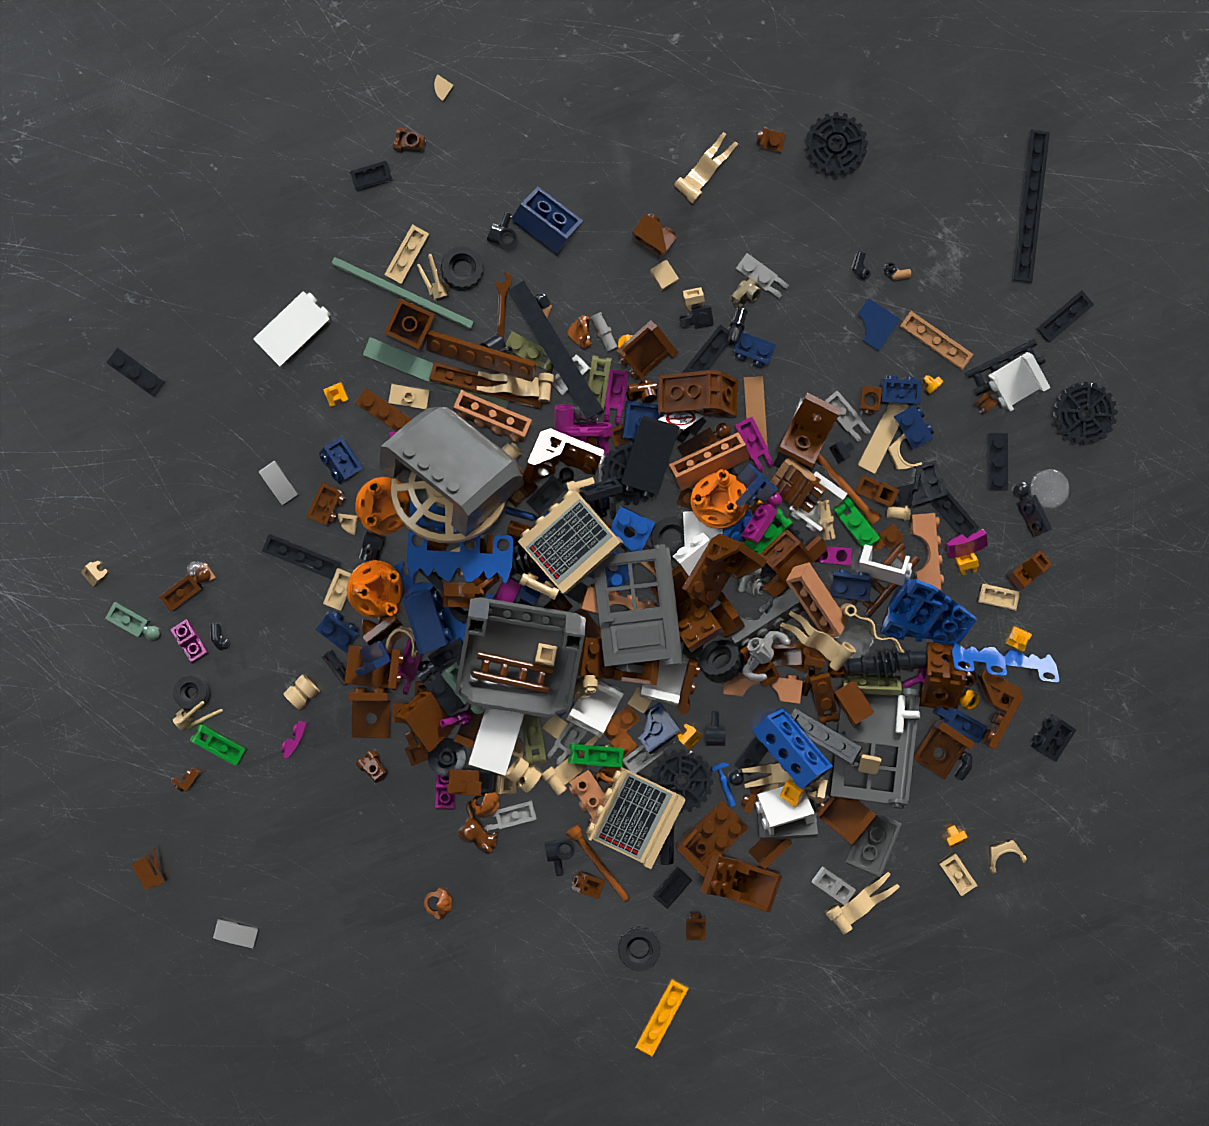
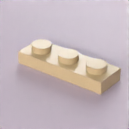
[384,224,430,285]

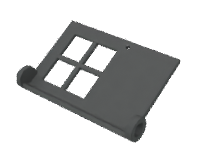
[594,544,683,666]
[830,688,921,809]

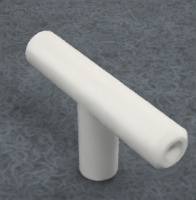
[895,695,920,734]

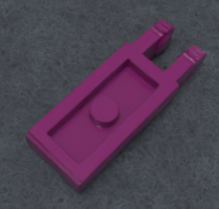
[604,369,629,425]
[735,417,774,472]
[391,639,423,695]

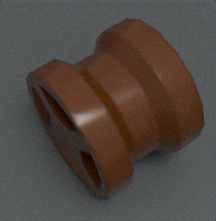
[974,391,999,415]

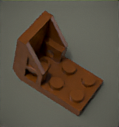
[658,370,738,418]
[523,429,604,484]
[682,534,767,607]
[650,565,724,652]
[577,637,660,685]
[977,669,1023,750]
[676,800,749,877]
[700,855,782,912]

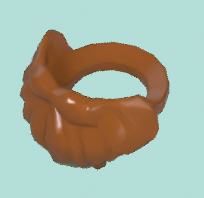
[567,315,592,348]
[472,572,499,597]
[596,766,621,785]
[471,791,500,818]
[424,888,452,920]

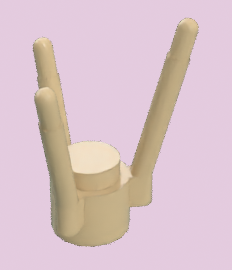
[417,254,450,299]
[173,692,223,731]

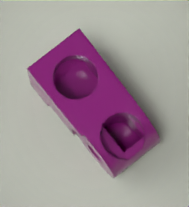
[816,547,852,566]

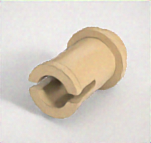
[887,506,911,522]

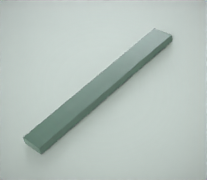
[332,257,474,330]
[363,337,509,409]

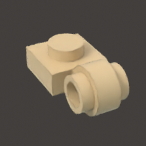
[574,675,598,700]

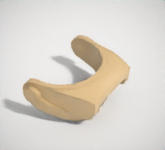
[887,434,922,470]
[386,625,419,658]
[990,840,1027,874]

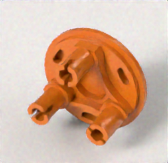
[691,469,748,529]
[355,477,412,534]
[347,560,403,618]

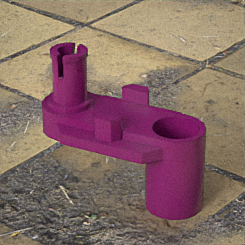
[554,404,612,454]

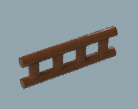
[850,543,920,617]
[473,651,554,694]

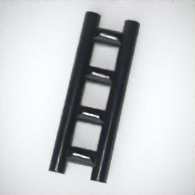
[965,339,1046,396]

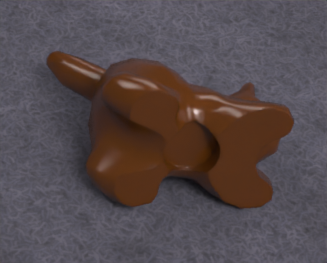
[458,802,498,855]

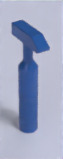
[505,506,549,521]
[710,762,736,807]

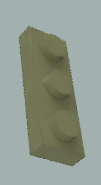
[843,674,902,695]

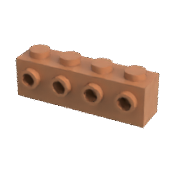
[453,390,532,443]
[669,432,750,491]
[786,563,848,638]
[568,769,605,823]

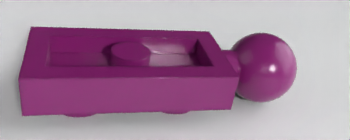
[741,492,782,543]

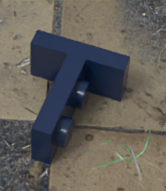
[735,463,778,508]
[514,566,550,606]

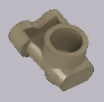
[731,278,761,310]

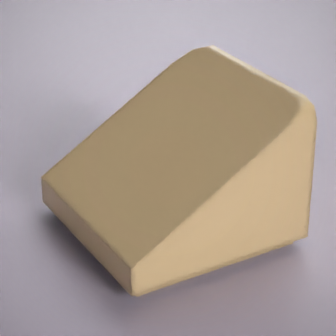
[534,643,558,667]
[628,687,652,714]
[858,754,881,775]
[493,774,517,794]

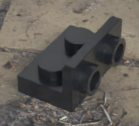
[1031,714,1076,762]

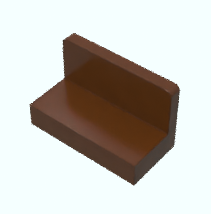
[710,592,745,638]
[771,644,804,667]
[834,681,874,727]
[749,839,792,870]

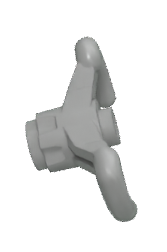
[738,569,773,613]
[743,631,790,681]

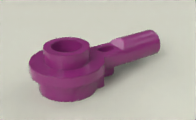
[901,668,926,688]
[440,711,473,727]

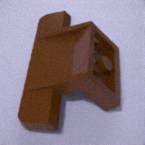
[759,528,827,597]

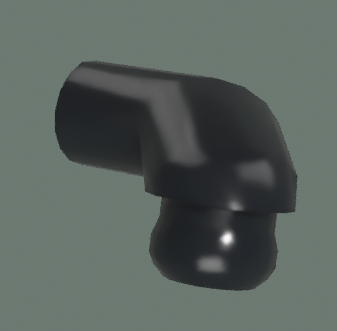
[853,251,871,279]
[210,623,229,651]
[955,751,973,781]

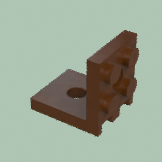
[777,392,842,468]
[919,642,966,710]
[344,645,403,689]
[348,688,391,738]
[913,720,975,780]

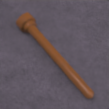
[816,453,882,526]
[565,824,629,902]

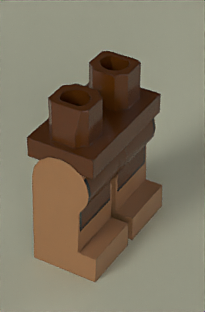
[770,457,826,513]

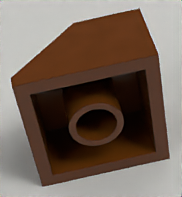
[632,213,677,259]
[384,298,435,352]

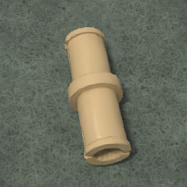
[817,500,835,540]

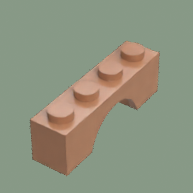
[910,513,944,590]
[579,584,657,614]
[723,672,803,704]

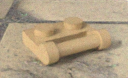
[519,572,559,600]

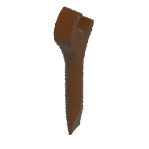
[495,272,512,340]

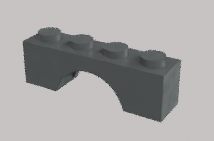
[730,586,804,650]

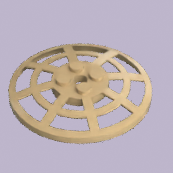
[391,472,506,543]

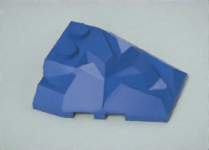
[881,579,977,645]

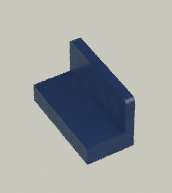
[355,641,391,677]

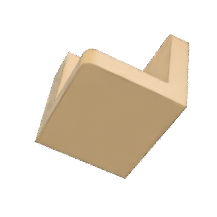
[650,260,679,291]

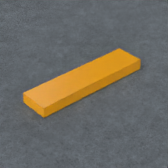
[635,979,688,1057]

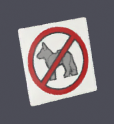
[658,411,704,430]

